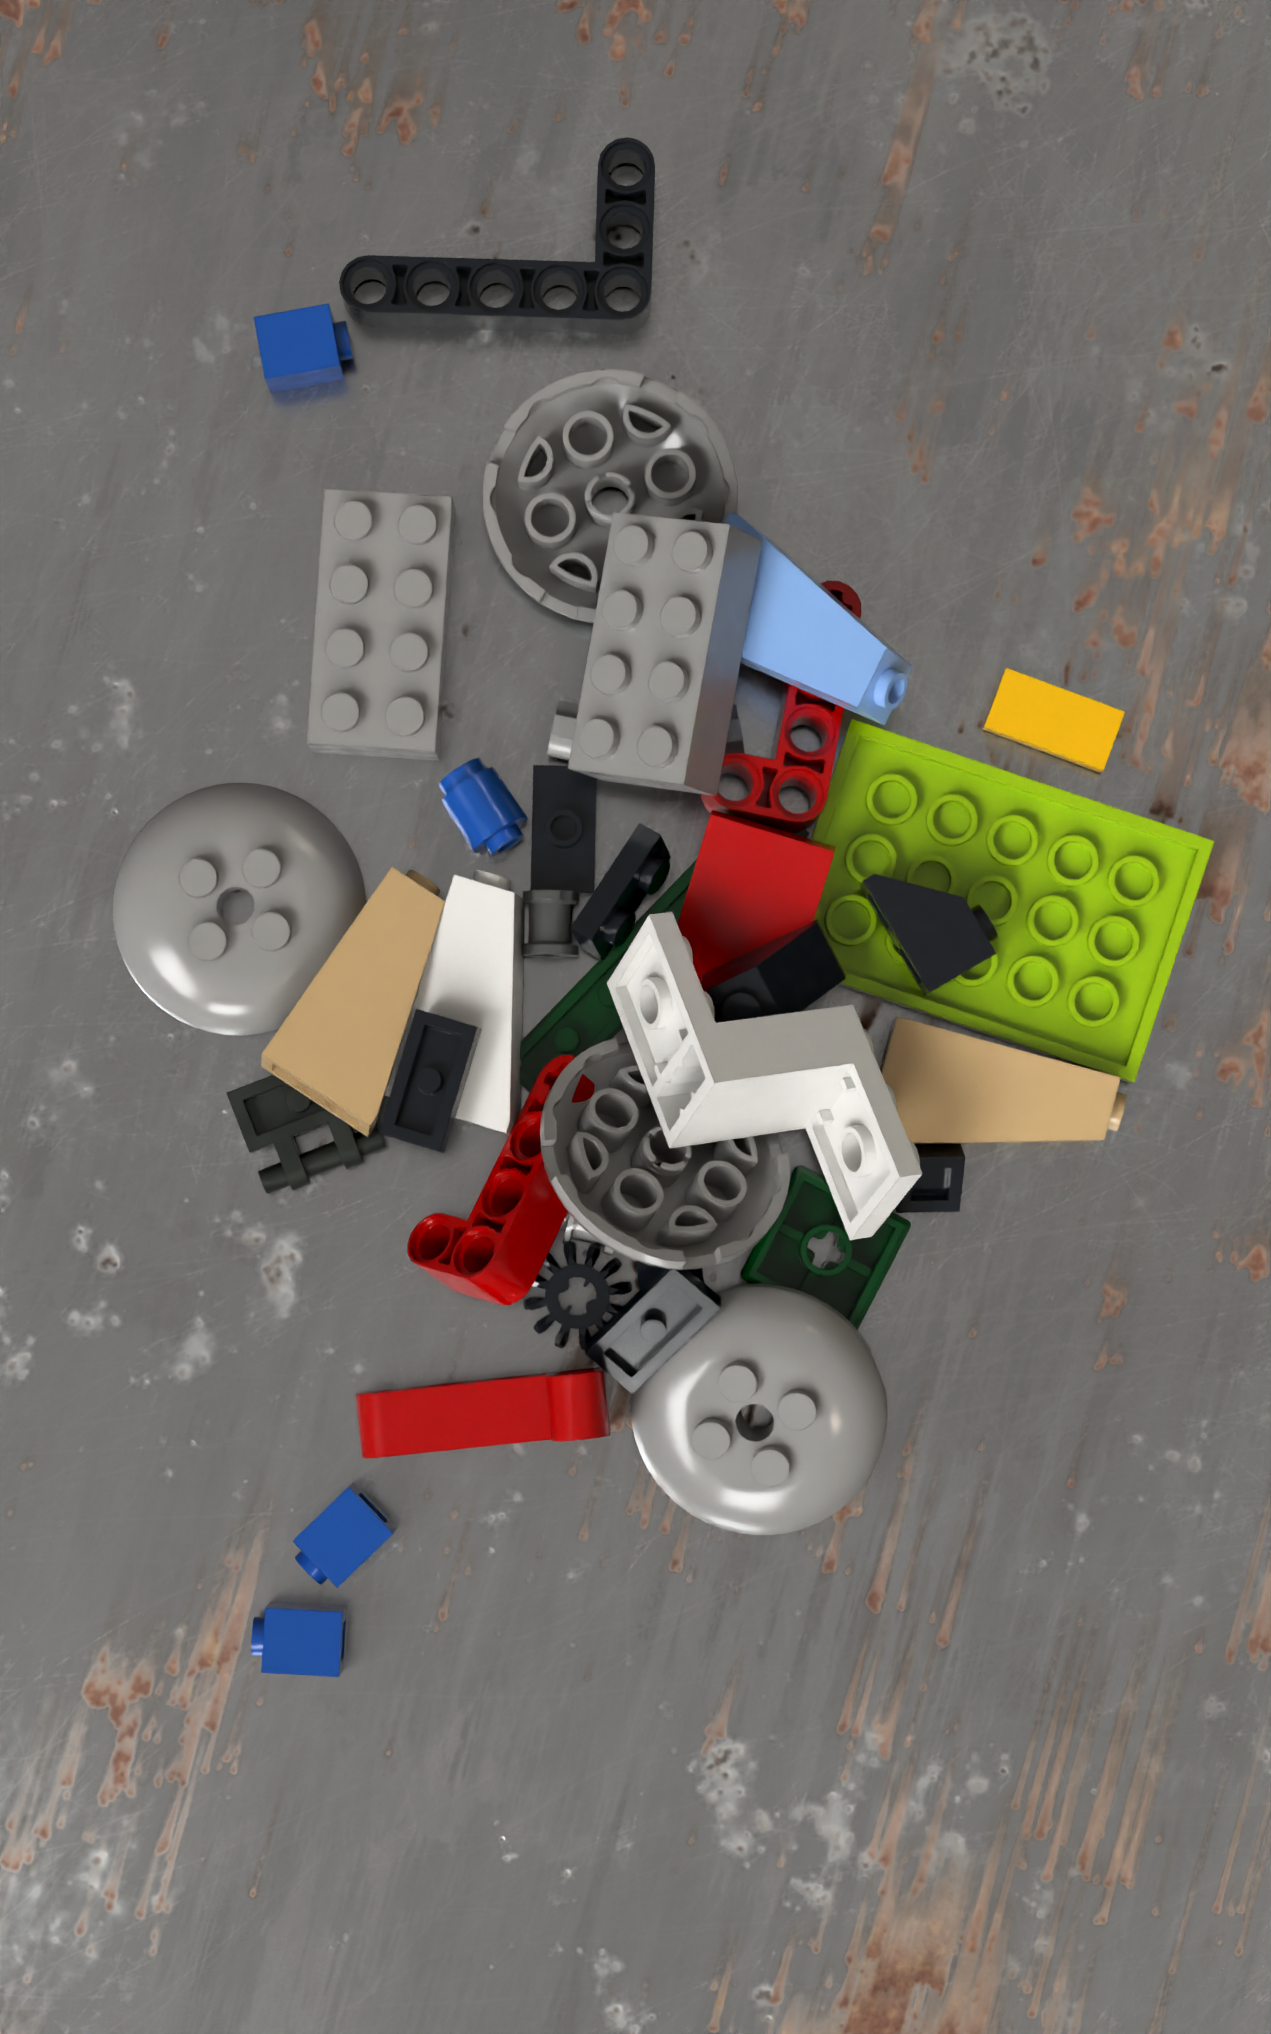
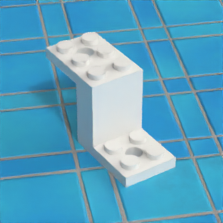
[607,912,923,1240]

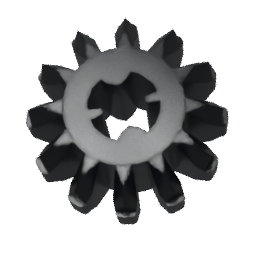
[523,1241,632,1350]

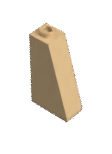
[261,867,445,1137]
[880,1017,1127,1144]

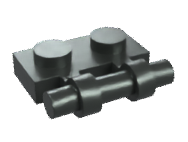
[227,1075,386,1194]

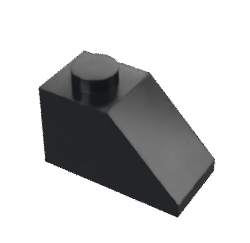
[860,874,998,996]
[700,920,846,1023]

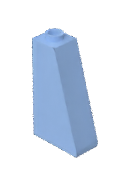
[724,512,913,726]

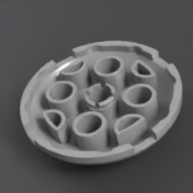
[482,369,738,623]
[113,783,367,1036]
[540,1038,790,1270]
[631,1284,888,1535]

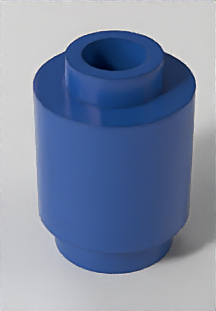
[438,758,528,856]

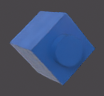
[254,303,353,393]
[293,1482,397,1588]
[251,1601,348,1677]

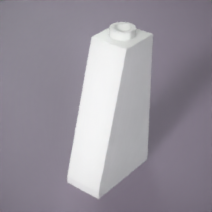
[385,870,525,1134]

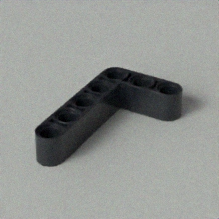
[339,137,655,334]

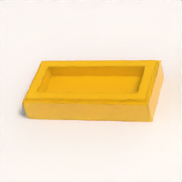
[982,668,1125,773]

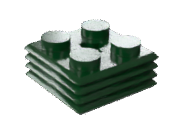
[740,1165,911,1330]

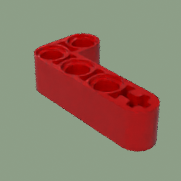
[701,581,861,833]
[407,1055,595,1305]
[355,1367,611,1459]

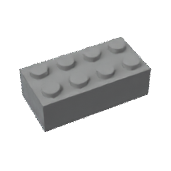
[307,489,456,761]
[568,512,762,796]

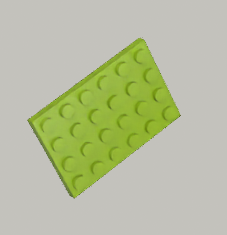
[811,719,1215,1083]

